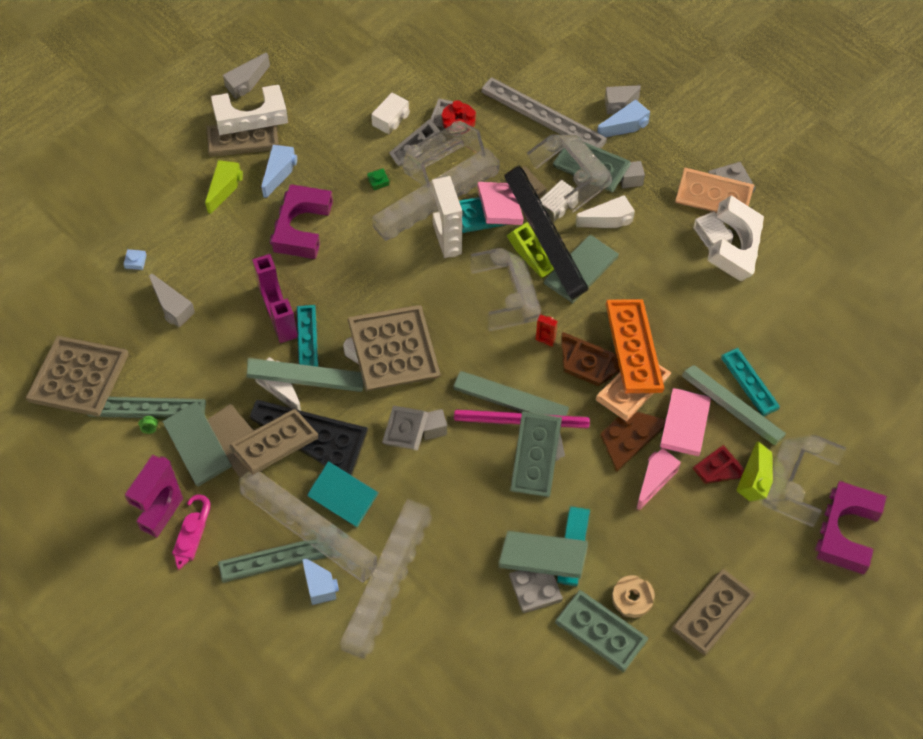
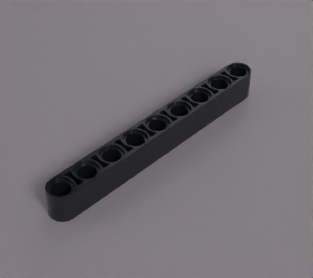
[504,164,589,300]

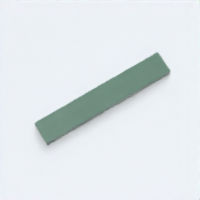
[246,358,363,392]
[682,365,786,445]
[454,371,569,416]
[87,397,206,419]
[218,532,343,583]

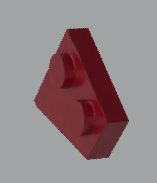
[692,444,745,484]

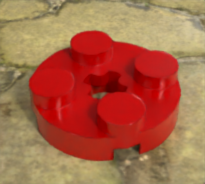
[441,100,476,134]

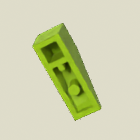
[205,160,243,214]
[506,222,554,278]
[736,442,773,502]

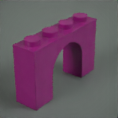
[270,184,333,259]
[252,254,298,343]
[125,454,183,538]
[815,481,887,575]

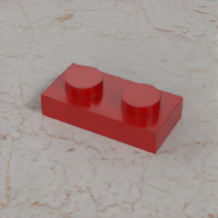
[535,314,558,347]

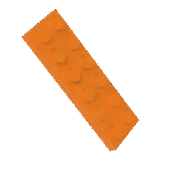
[605,299,664,394]

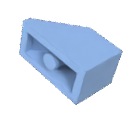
[302,559,339,605]

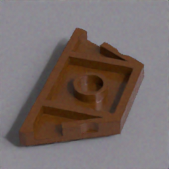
[561,332,620,387]
[600,412,666,473]

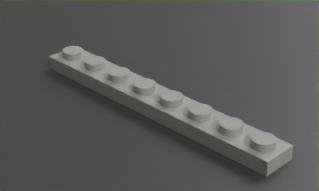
[482,77,607,149]

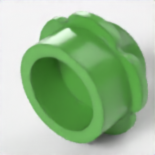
[138,416,158,434]

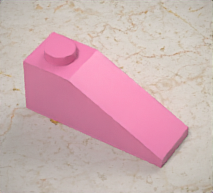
[637,448,681,510]

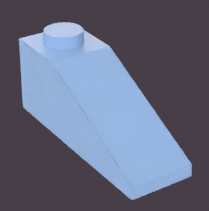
[597,100,650,137]
[261,145,297,198]

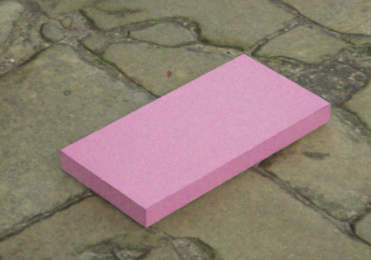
[477,182,523,225]
[660,388,711,457]

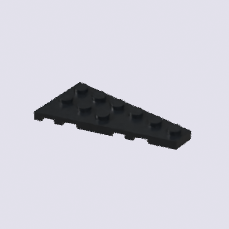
[250,400,368,476]

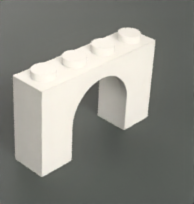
[211,85,288,135]
[432,176,462,258]
[707,196,764,281]

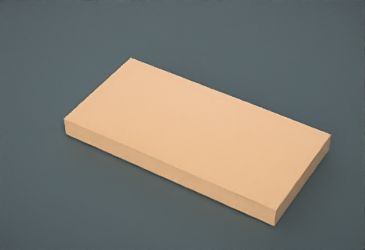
[675,167,754,213]
[595,365,671,422]

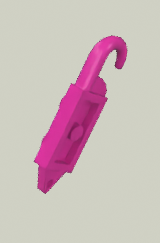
[172,495,211,570]

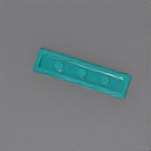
[297,305,318,367]
[721,348,780,417]
[557,506,590,587]

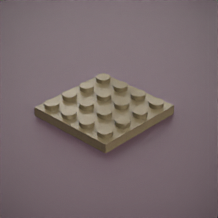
[347,305,441,392]
[26,336,129,417]

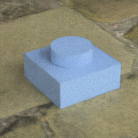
[123,249,147,270]

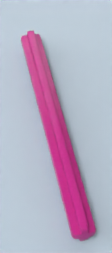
[454,410,590,429]

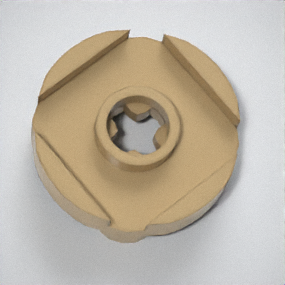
[612,575,655,618]

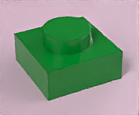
[367,168,390,191]

